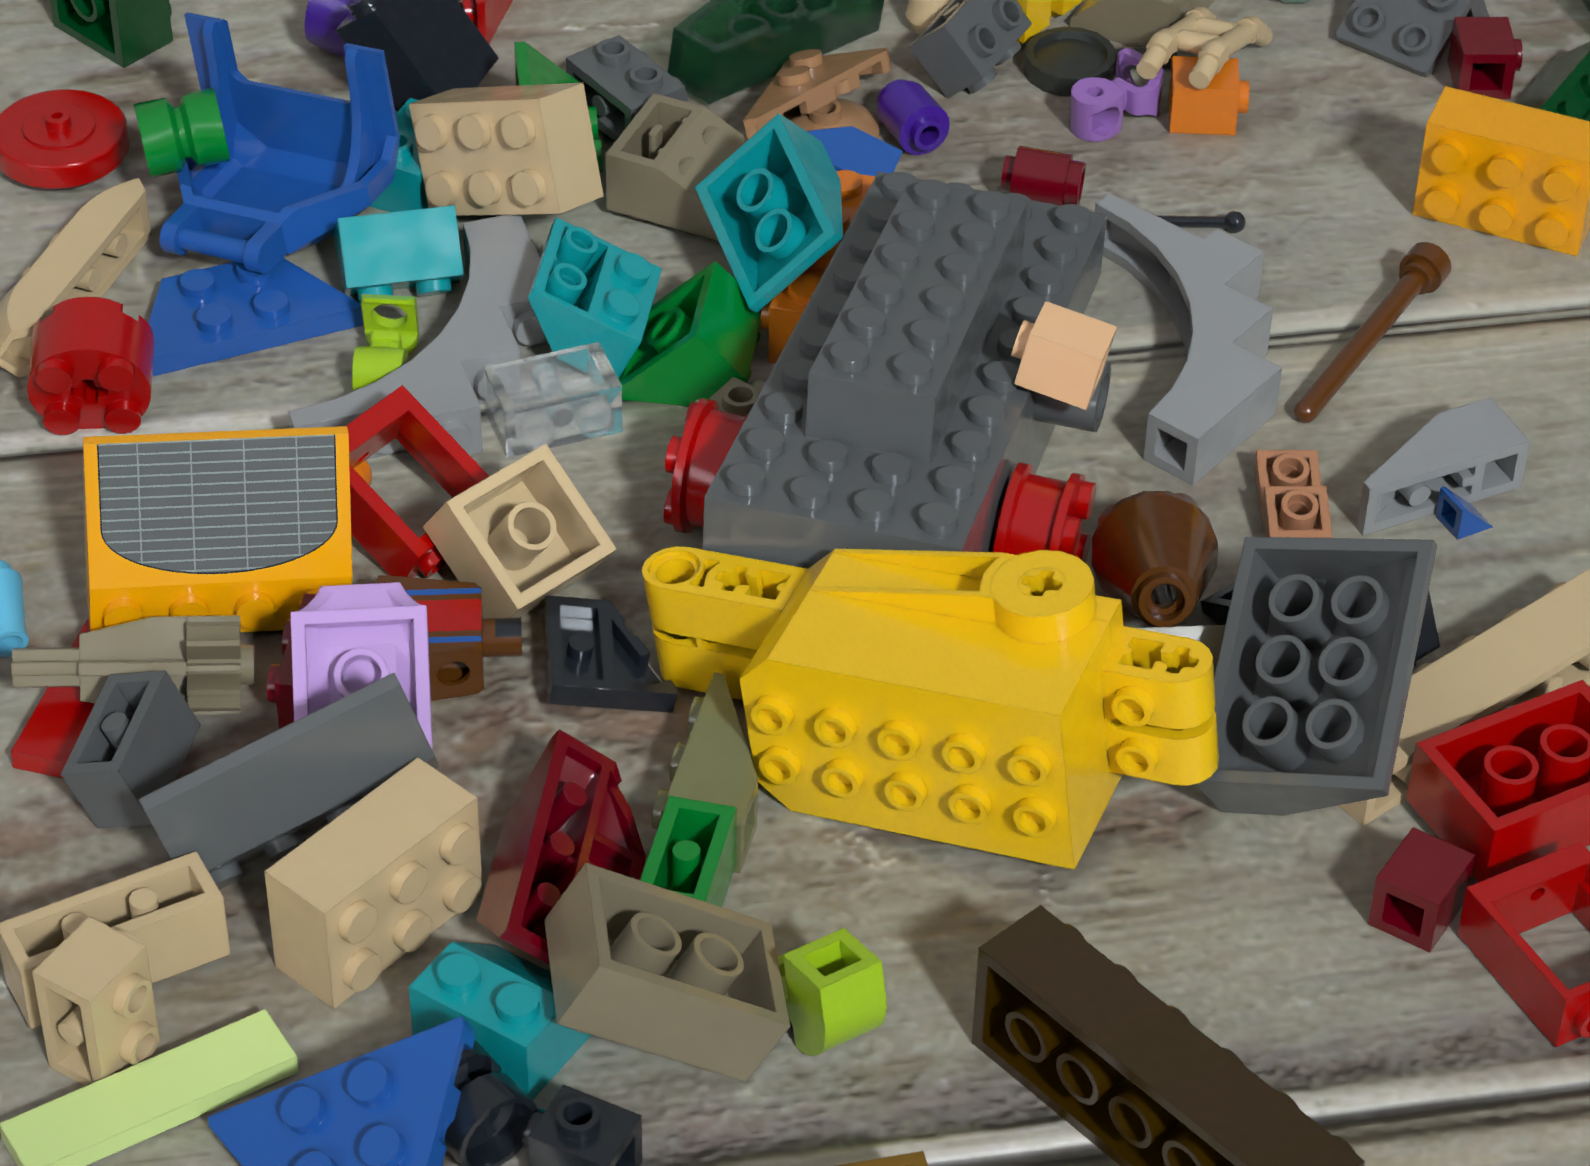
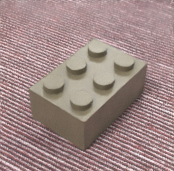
[544,863,790,1082]

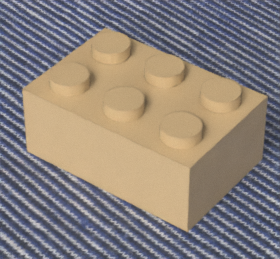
[409,83,604,216]
[264,757,483,1009]

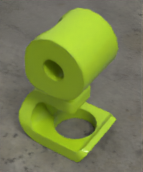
[352,294,419,391]

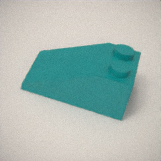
[695,113,843,313]

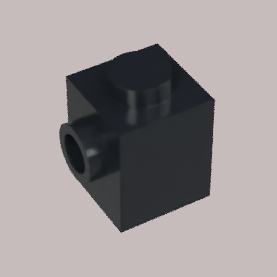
[523,1084,643,1166]

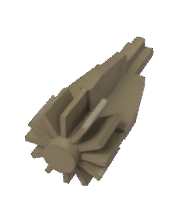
[11,615,254,715]

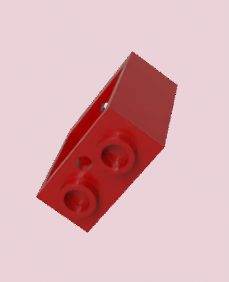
[346,385,489,578]
[1457,841,1590,1048]

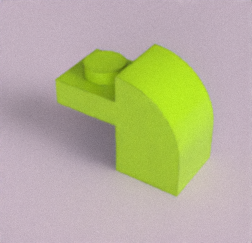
[778,928,887,1056]

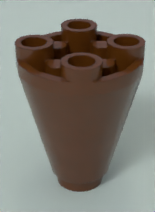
[1091,491,1218,627]

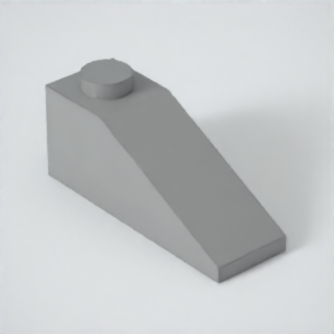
[1356,397,1530,536]

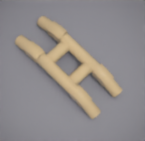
[1136,7,1273,89]

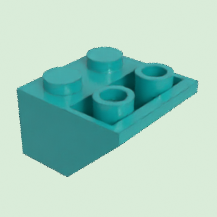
[528,217,662,389]

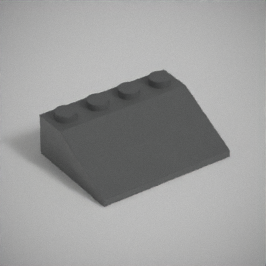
[1196,537,1437,816]

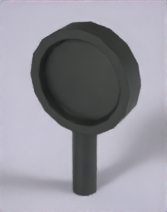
[1024,26,1177,97]

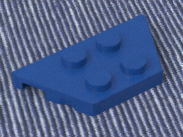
[148,258,363,376]
[208,1016,476,1166]

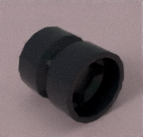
[445,1040,537,1166]

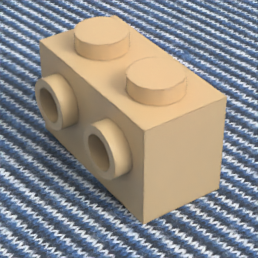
[32,916,160,1086]

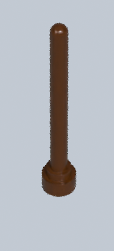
[1294,242,1451,423]

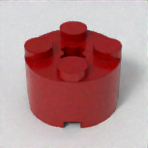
[27,297,155,435]

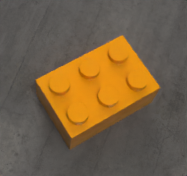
[1412,86,1590,257]

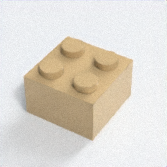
[423,443,617,618]

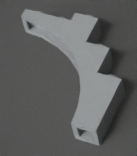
[1095,193,1282,486]
[288,215,548,460]

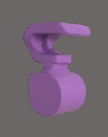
[1069,48,1163,142]

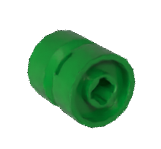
[134,87,230,178]

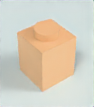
[1011,301,1117,410]

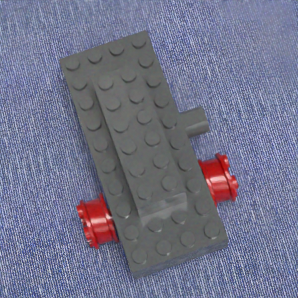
[663,171,1111,569]

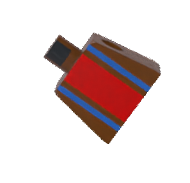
[377,575,522,701]

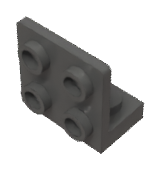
[1335,0,1489,77]

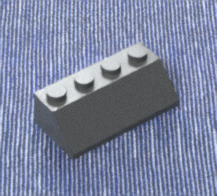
[139,673,439,890]

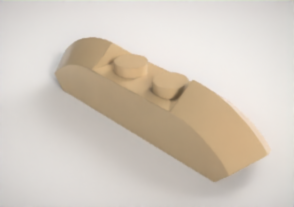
[0,178,151,378]

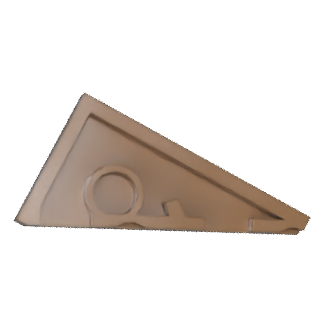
[743,47,891,141]

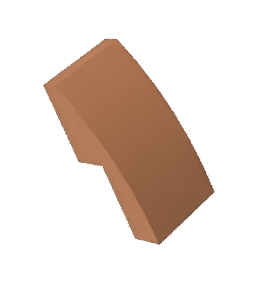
[1253,450,1333,538]

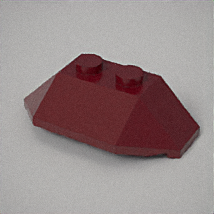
[477,729,646,965]

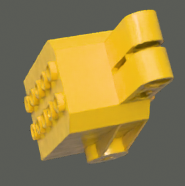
[642,546,1219,870]

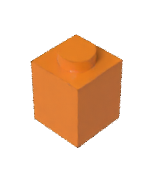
[1168,56,1249,135]

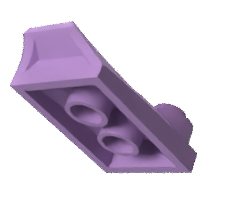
[291,582,433,751]

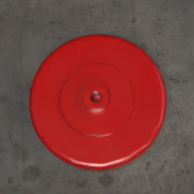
[0,89,129,189]

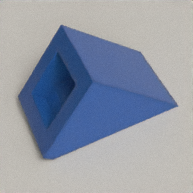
[1436,486,1493,540]

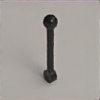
[1158,211,1246,233]

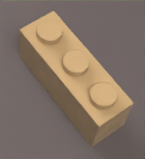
[0,851,230,1029]

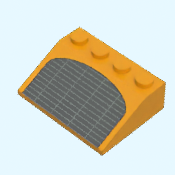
[83,426,352,632]

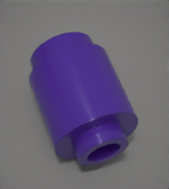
[877,79,950,155]

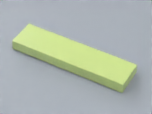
[0,1009,299,1166]

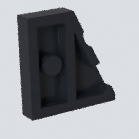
[542,595,677,713]

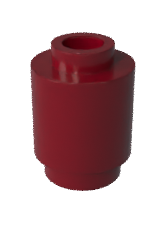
[1001,146,1086,206]

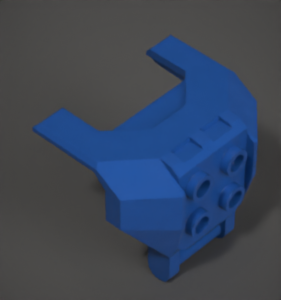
[159,12,400,274]

